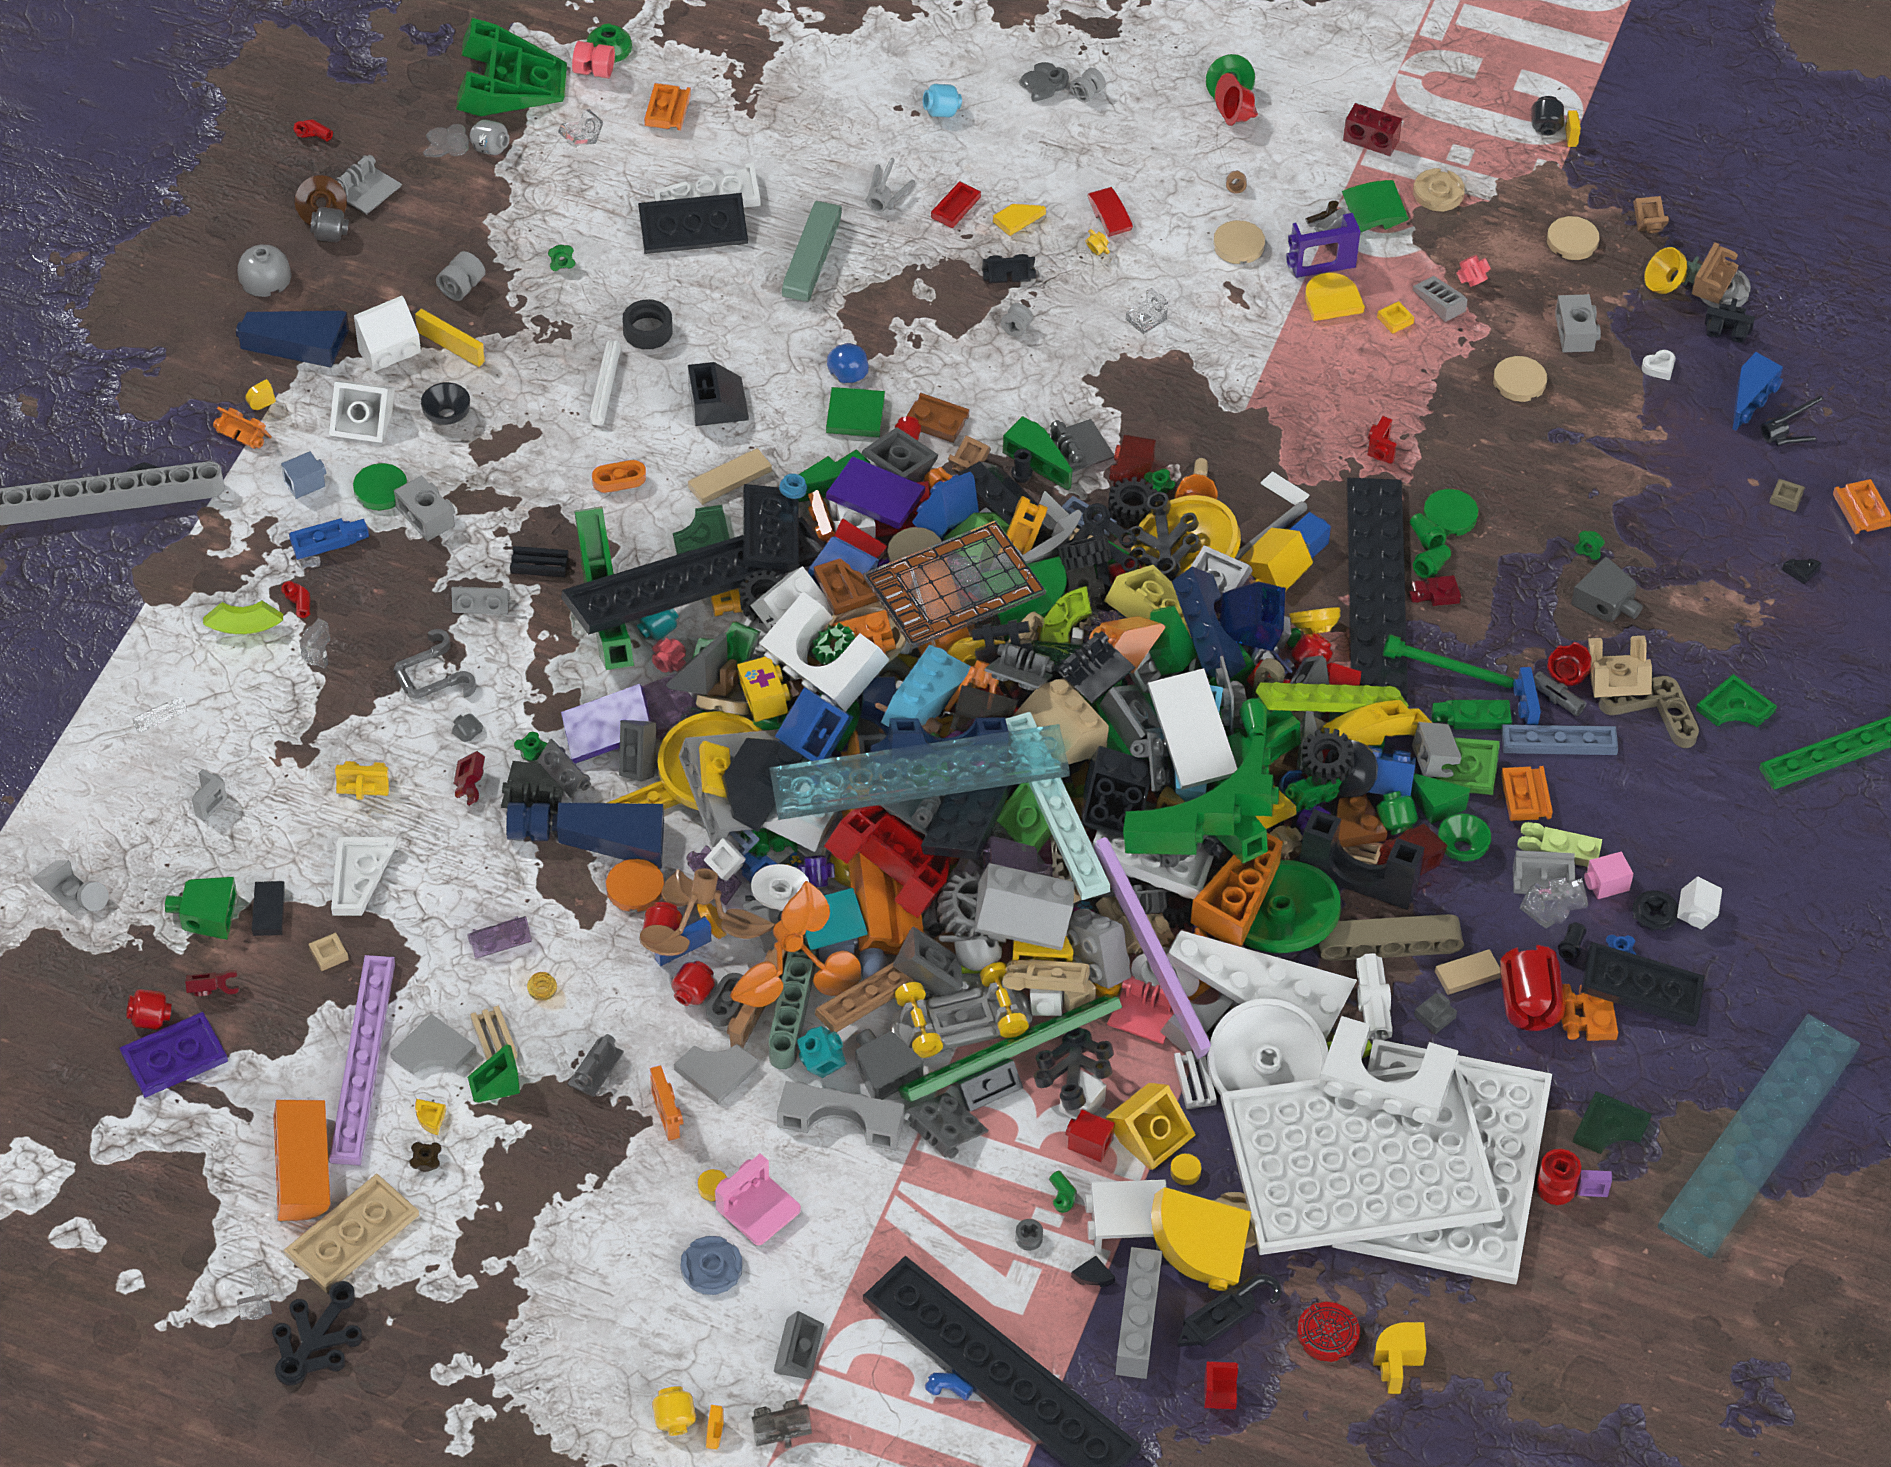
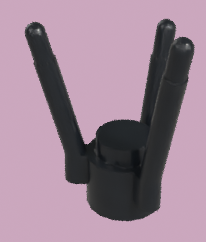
[1761,396,1823,446]

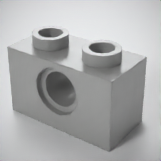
[1555,294,1601,352]
[394,475,455,542]

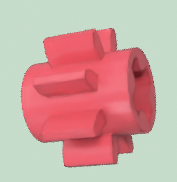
[1456,255,1491,287]
[652,638,686,673]

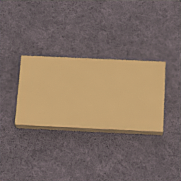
[284,1173,419,1293]

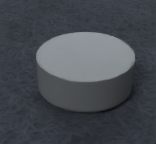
[77,881,109,911]

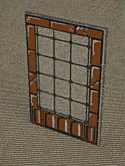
[863,520,1046,649]

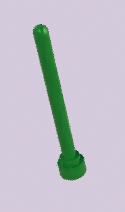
[1383,634,1514,688]

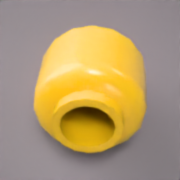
[652,1386,696,1436]

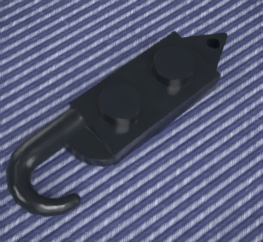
[1177,1274,1282,1348]

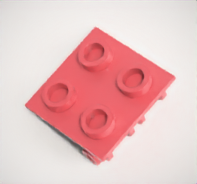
[1107,976,1174,1044]

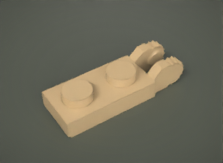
[1002,959,1090,993]

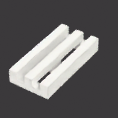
[1174,1051,1217,1109]

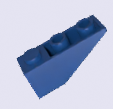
[1732,352,1783,431]

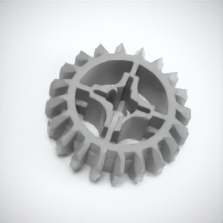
[937,870,1000,944]

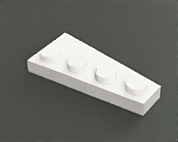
[654,162,760,208]

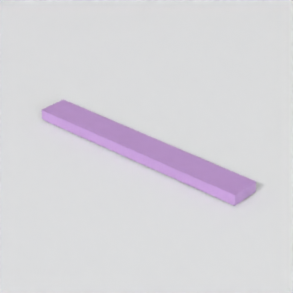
[1094,837,1211,1059]
[329,955,395,1165]

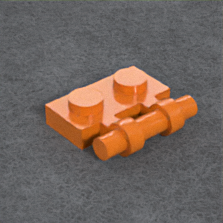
[831,610,896,655]
[1562,984,1618,1041]

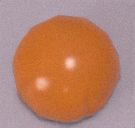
[1175,474,1218,500]

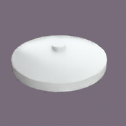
[1207,998,1328,1095]

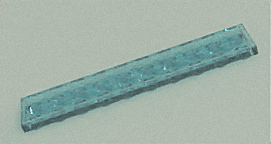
[770,724,1070,820]
[1657,1014,1860,1259]

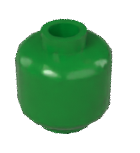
[1376,791,1418,835]

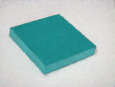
[805,888,868,950]

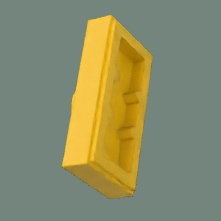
[699,741,730,798]

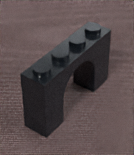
[1299,809,1425,910]

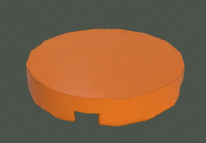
[606,859,664,912]

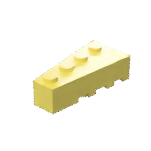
[1104,565,1192,638]

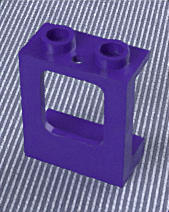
[1286,213,1361,278]

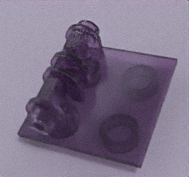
[642,673,703,740]

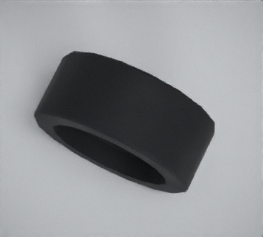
[622,299,673,349]

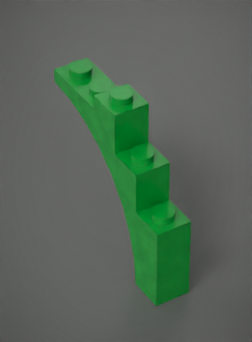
[574,506,634,670]
[1210,716,1301,863]
[1123,736,1279,855]

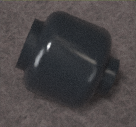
[1531,96,1565,136]

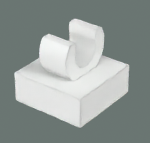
[704,838,746,881]

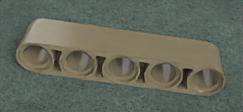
[1319,914,1464,961]

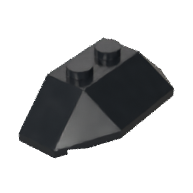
[722,738,804,832]

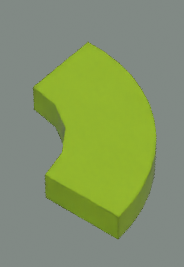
[1040,586,1092,652]
[203,600,283,634]

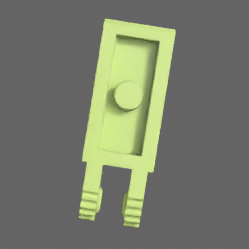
[1518,822,1602,867]

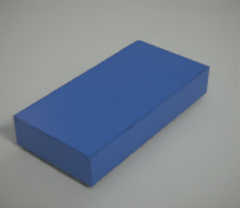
[655,917,712,967]

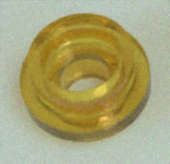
[527,972,557,1001]

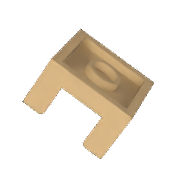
[1588,635,1652,697]

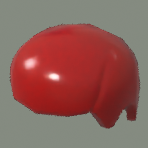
[1547,642,1592,686]

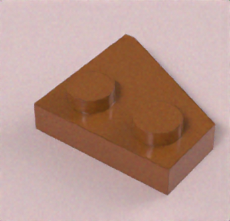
[814,558,882,616]
[1336,794,1387,848]

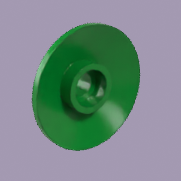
[1206,54,1256,99]

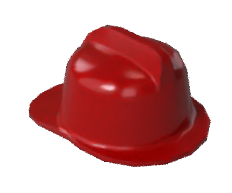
[1215,73,1258,126]

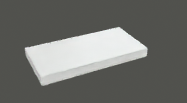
[1148,668,1237,790]

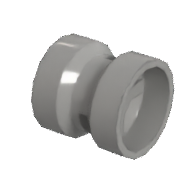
[1070,67,1106,102]

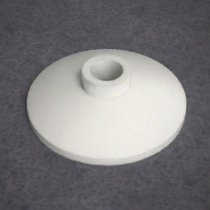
[751,864,809,910]

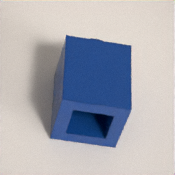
[1290,512,1331,558]

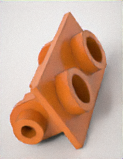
[213,406,272,449]

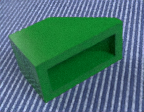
[1149,605,1198,675]

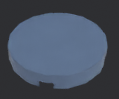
[680,1236,742,1295]

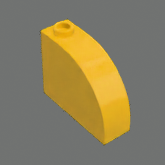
[1151,1187,1251,1291]

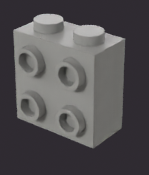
[1066,909,1131,989]

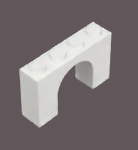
[759,592,890,712]
[1318,1016,1458,1125]

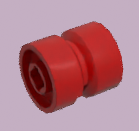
[1536,1149,1581,1205]

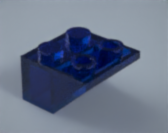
[1220,582,1286,651]

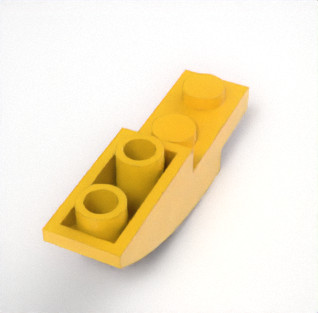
[1321,700,1432,746]

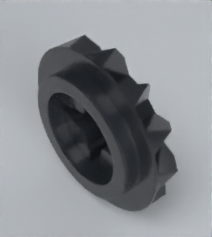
[1632,890,1679,932]

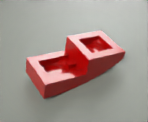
[1087,187,1133,237]

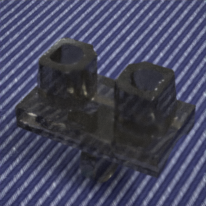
[751,1399,812,1449]

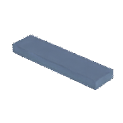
[1501,725,1618,755]

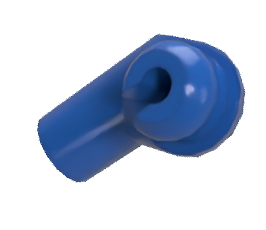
[925,1372,973,1401]

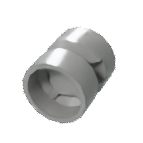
[436,251,485,301]

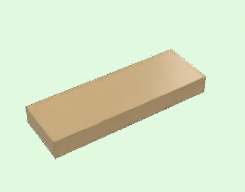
[688,448,772,505]

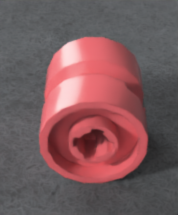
[572,41,615,79]

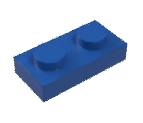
[1513,667,1541,725]

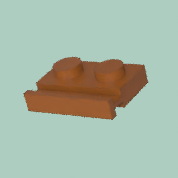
[907,392,970,443]

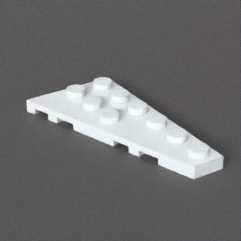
[1166,930,1357,1040]

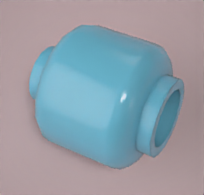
[923,84,962,118]

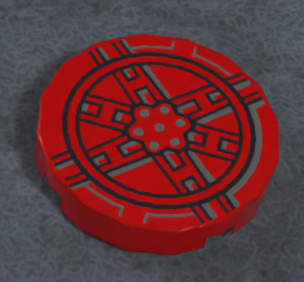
[1297,1301,1360,1362]

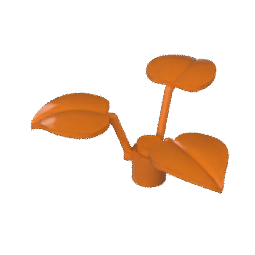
[730,881,861,1007]

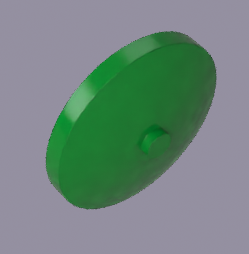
[1243,860,1341,953]

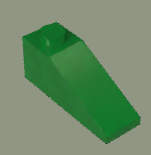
[1002,416,1072,490]

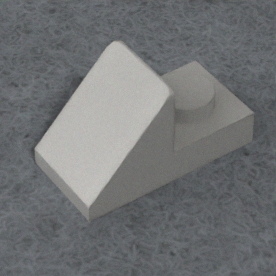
[33,860,84,915]

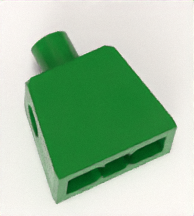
[165,877,237,940]

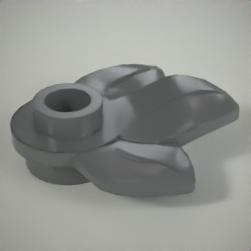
[1019,62,1069,102]

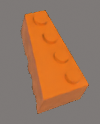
[1190,833,1283,947]

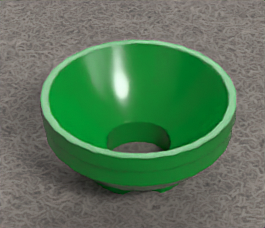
[587,24,632,63]
[1438,813,1491,862]

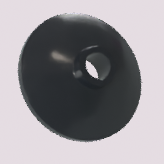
[1325,740,1378,798]

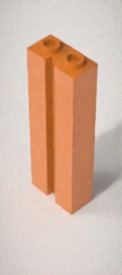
[841,784,924,955]

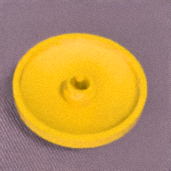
[1131,495,1241,582]
[658,711,763,810]

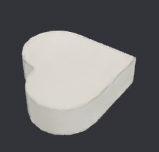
[1642,350,1675,380]

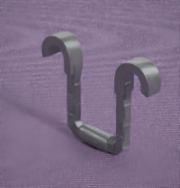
[393,629,476,700]

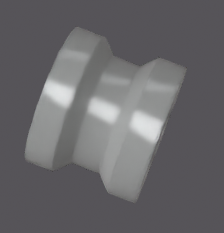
[1001,303,1033,337]

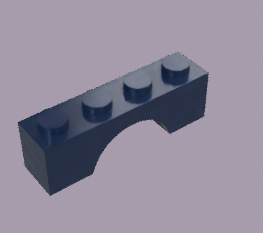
[1172,566,1247,679]
[858,677,913,786]
[887,718,1009,766]

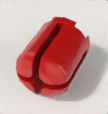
[1500,945,1566,1031]

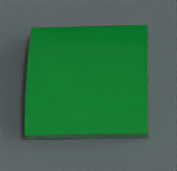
[1342,180,1409,233]

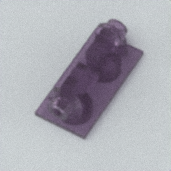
[686,845,742,905]
[467,916,532,959]

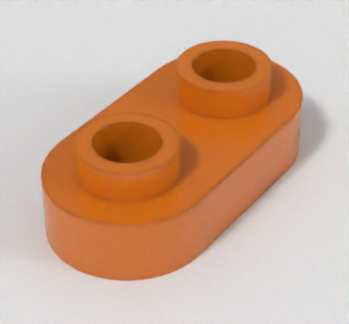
[592,460,646,493]

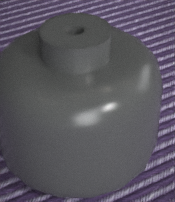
[452,713,483,742]

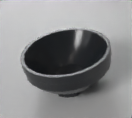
[421,382,470,425]

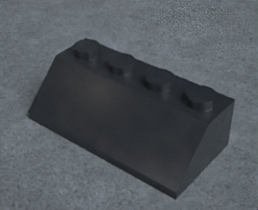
[958,461,1057,550]

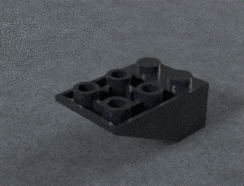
[1081,746,1151,838]

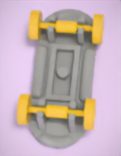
[888,962,1033,1058]

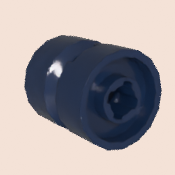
[506,802,551,841]

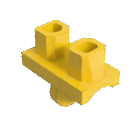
[335,761,389,800]

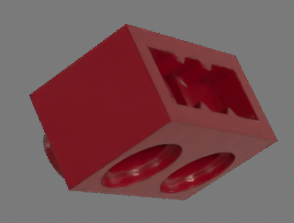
[1343,103,1403,156]

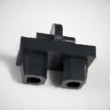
[1704,298,1755,344]

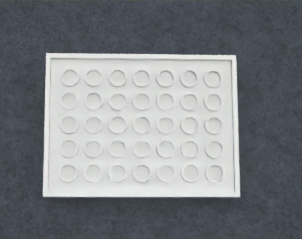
[1332,1039,1552,1285]
[1221,1060,1503,1255]

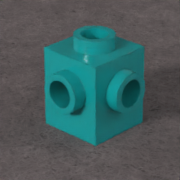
[797,1026,847,1078]

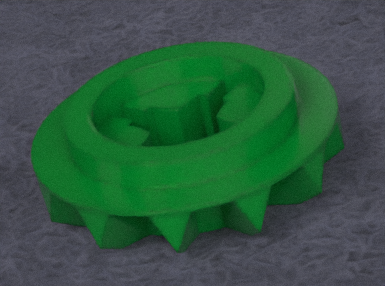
[812,623,856,665]

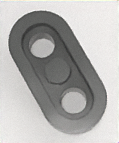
[706,973,744,1027]

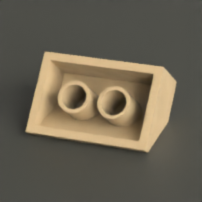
[1013,678,1109,768]

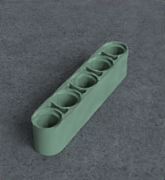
[782,200,842,302]
[769,934,817,1069]

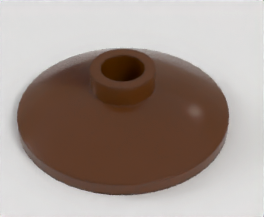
[294,175,347,225]

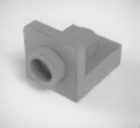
[192,769,227,821]

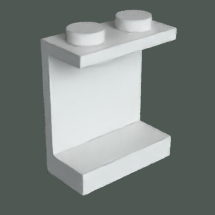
[1085,1180,1166,1252]

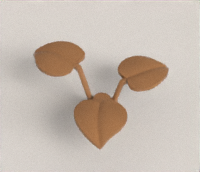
[639,868,775,956]

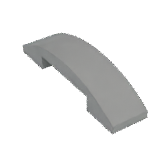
[988,509,1082,573]

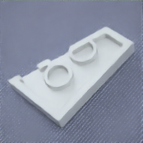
[331,837,397,916]

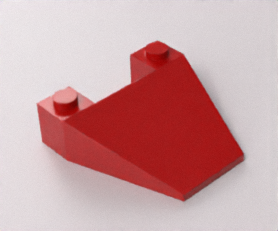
[824,803,951,919]

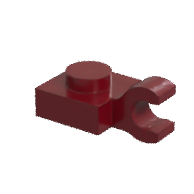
[1409,575,1461,606]
[453,751,485,806]
[185,970,239,996]

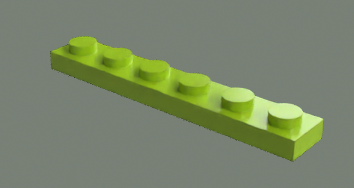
[1256,682,1409,712]

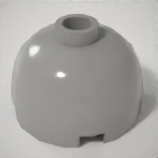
[237,244,291,297]

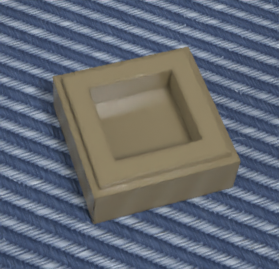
[1769,479,1805,512]

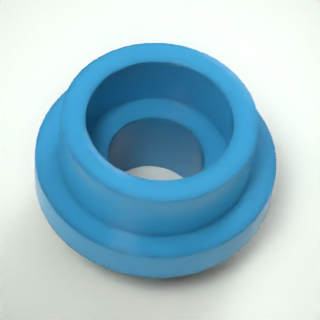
[779,474,807,499]

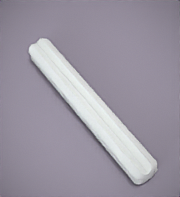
[589,340,621,426]

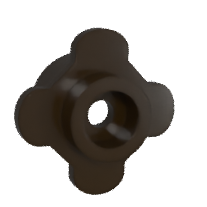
[409,1142,442,1172]

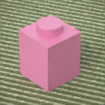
[1584,851,1633,900]

